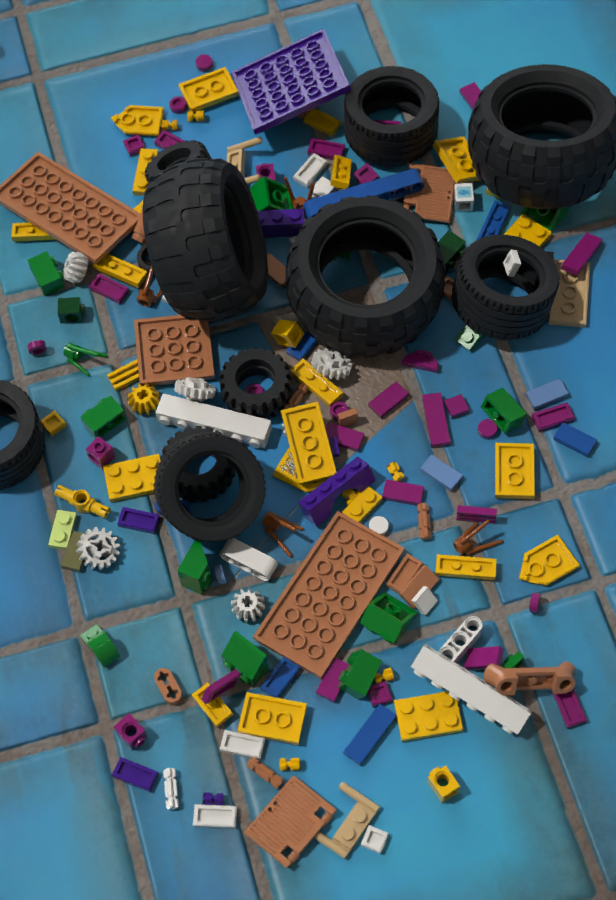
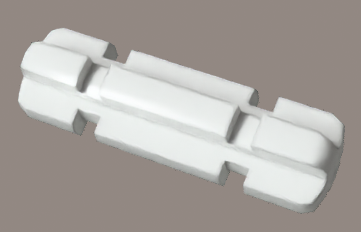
[163,768,179,810]

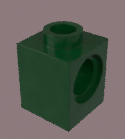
[58,297,86,323]

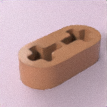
[154,668,182,706]

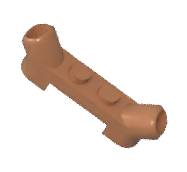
[483,661,576,695]

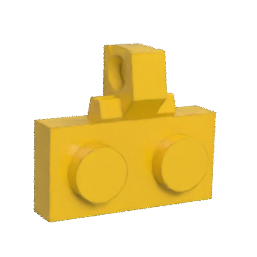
[342,486,382,523]

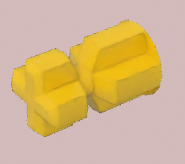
[187,111,204,121]
[161,120,178,130]
[386,462,405,482]
[374,667,394,684]
[279,758,300,771]

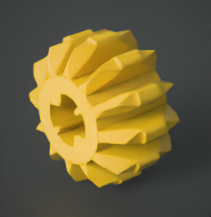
[128,383,160,415]

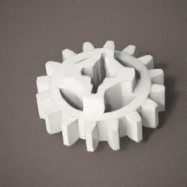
[311,348,352,380]
[174,377,216,401]
[76,527,120,570]

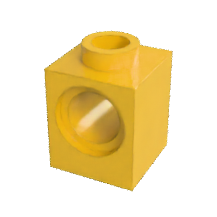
[270,320,305,348]
[428,765,460,803]

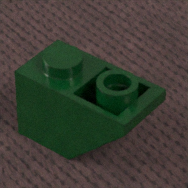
[438,230,466,272]

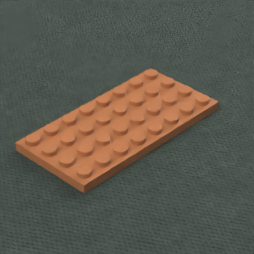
[0,152,140,265]
[253,511,405,680]

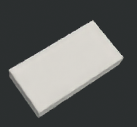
[293,153,328,188]
[219,730,265,760]
[193,804,237,829]

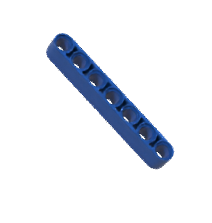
[303,169,425,218]

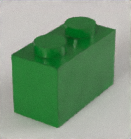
[27,251,65,296]
[481,387,527,434]
[80,395,127,439]
[337,649,382,699]

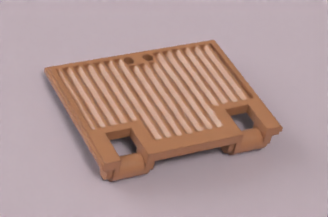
[403,163,455,223]
[244,775,337,869]

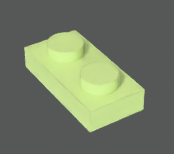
[48,510,77,550]

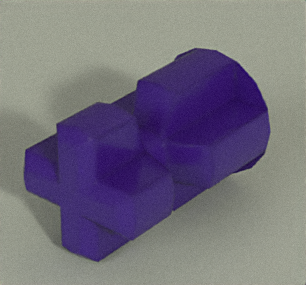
[203,792,224,806]

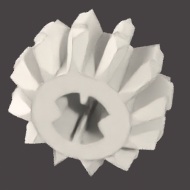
[63,252,88,283]
[231,588,265,623]

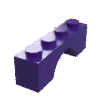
[298,457,376,527]

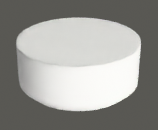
[369,516,388,536]

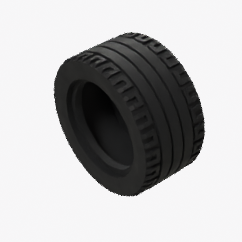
[344,66,439,166]
[451,235,560,340]
[0,380,45,490]
[154,433,266,542]

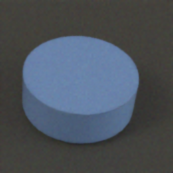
[214,564,227,585]

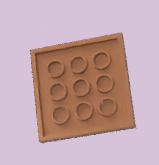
[134,315,215,386]

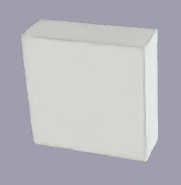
[503,250,521,277]
[411,586,438,615]
[361,825,389,855]

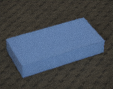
[526,378,569,410]
[420,454,463,492]

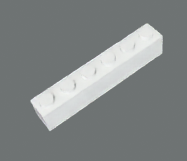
[155,393,272,448]
[411,644,532,734]

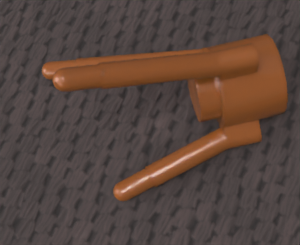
[284,177,315,214]
[137,265,162,307]
[262,511,303,558]
[453,520,503,557]

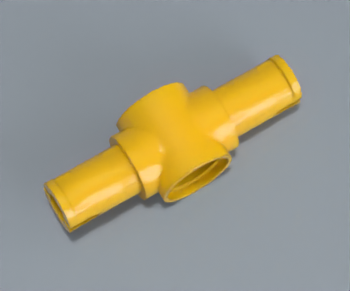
[54,485,111,519]

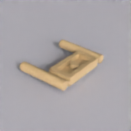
[227,137,263,185]
[314,782,380,859]

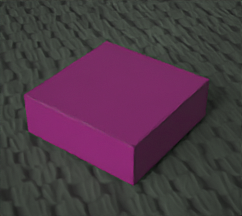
[123,135,145,157]
[444,394,469,419]
[368,681,392,708]

